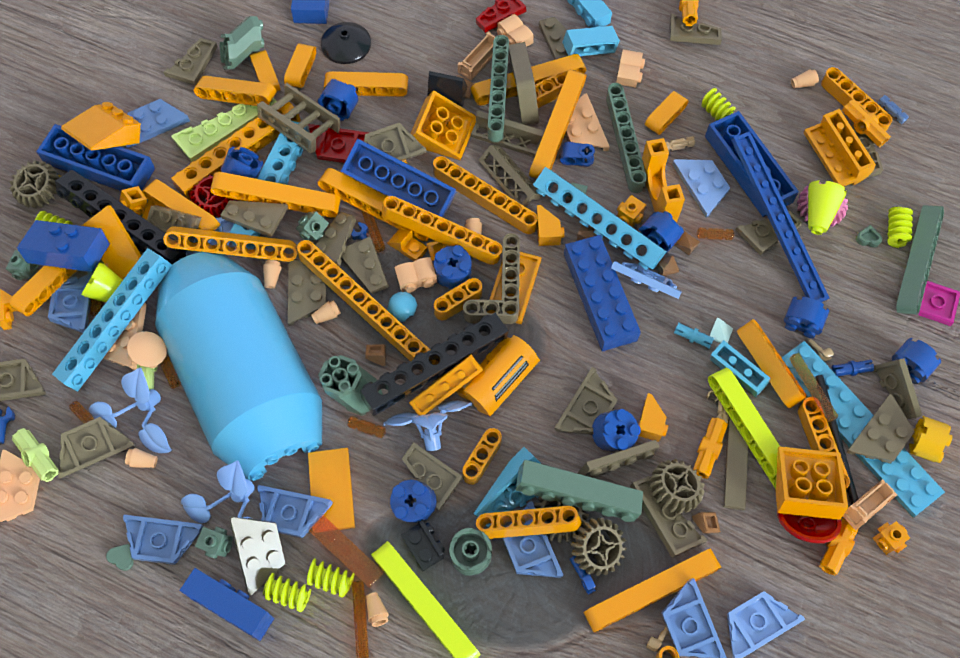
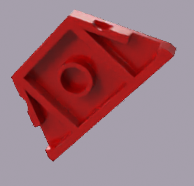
[308,124,368,163]

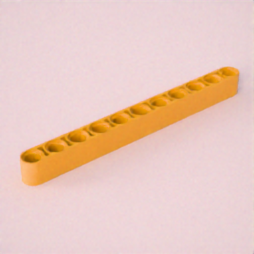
[297,240,439,383]

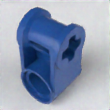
[560,142,595,167]

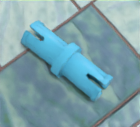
[674,322,714,349]

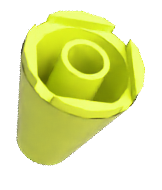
[808,180,847,235]
[81,262,123,303]

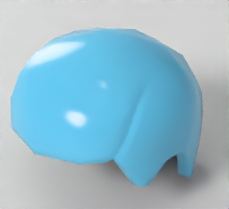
[387,291,417,322]

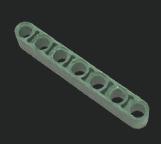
[488,35,509,142]
[606,83,646,193]
[896,205,944,315]

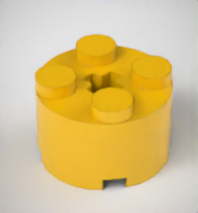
[908,416,952,463]

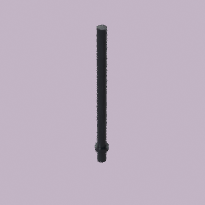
[815,375,858,505]

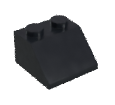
[427,71,468,106]

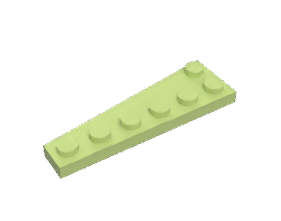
[171,98,277,162]

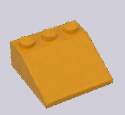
[411,90,476,160]
[61,102,141,151]
[776,446,848,520]

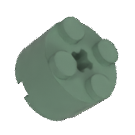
[449,528,492,576]

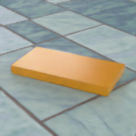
[82,205,142,280]
[487,252,542,325]
[308,448,355,533]

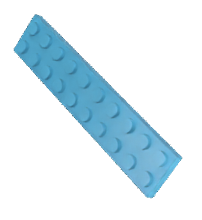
[781,341,945,518]

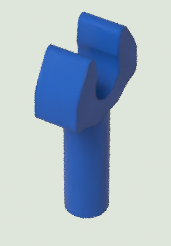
[351,222,377,249]
[0,406,15,444]
[570,556,596,595]

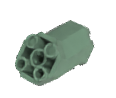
[219,16,264,70]
[318,355,383,416]

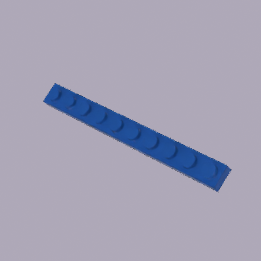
[731,131,830,302]

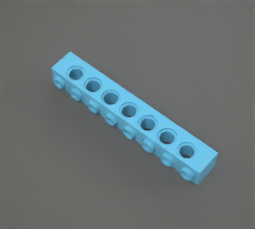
[230,120,308,249]
[533,167,667,270]
[52,248,173,392]

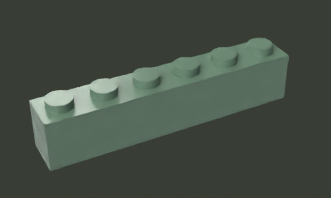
[516,460,643,522]

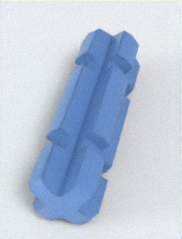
[878,95,909,124]

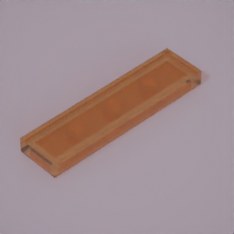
[309,515,384,588]

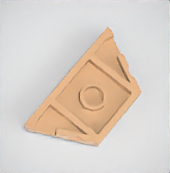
[565,93,610,151]
[104,303,147,370]
[0,450,40,522]

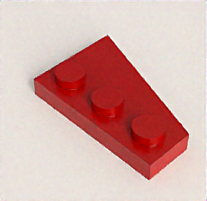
[476,0,527,33]

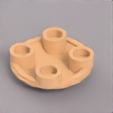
[127,331,167,369]

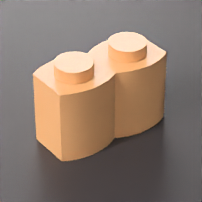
[497,14,534,47]
[616,49,645,88]
[395,257,437,293]

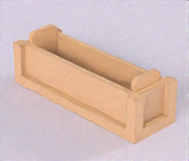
[458,32,495,81]
[843,479,897,530]

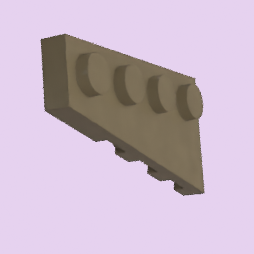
[630,476,708,558]

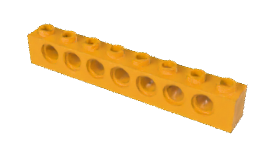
[171,102,301,200]

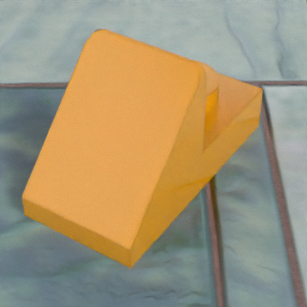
[387,230,428,261]
[0,289,17,330]

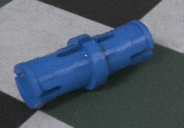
[831,359,874,376]

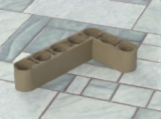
[509,42,539,125]
[463,233,520,324]

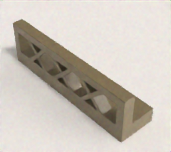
[471,110,545,157]
[479,144,542,207]

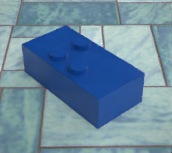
[291,0,330,24]
[17,220,110,272]
[179,568,275,641]

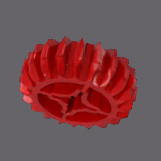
[190,174,240,218]

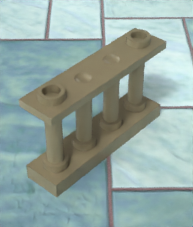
[257,83,340,154]

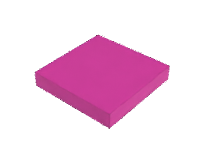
[918,281,960,326]

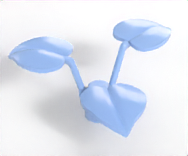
[89,368,172,453]
[383,400,472,451]
[181,460,255,523]

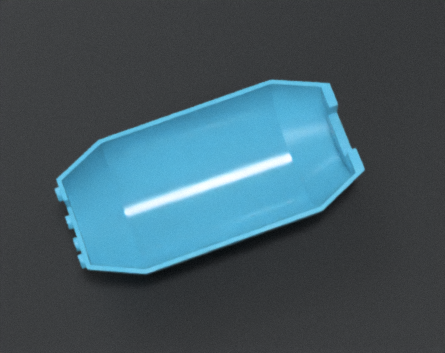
[155,252,322,481]

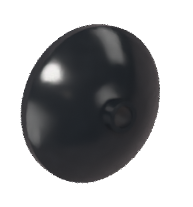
[321,22,371,64]

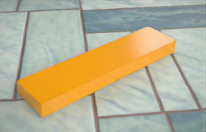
[409,354,483,415]

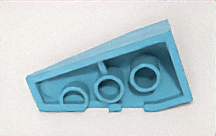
[474,447,541,527]

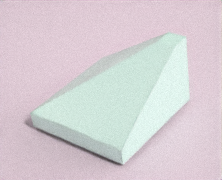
[710,318,733,343]

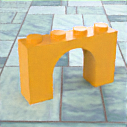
[642,138,685,223]

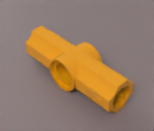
[679,0,699,26]
[842,100,891,148]
[693,418,728,479]
[819,516,859,576]

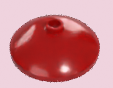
[777,513,842,543]

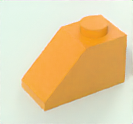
[536,205,564,246]
[638,393,668,442]

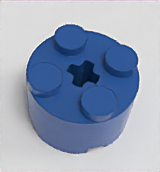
[318,79,358,121]
[221,147,263,179]
[638,211,684,254]
[434,245,472,289]
[784,296,829,338]
[892,338,941,384]
[592,409,641,452]
[390,480,437,523]

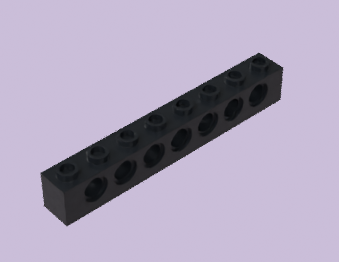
[55,170,186,264]
[360,313,508,416]

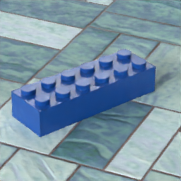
[705,111,799,217]
[36,124,155,191]
[341,138,457,218]
[564,235,641,352]

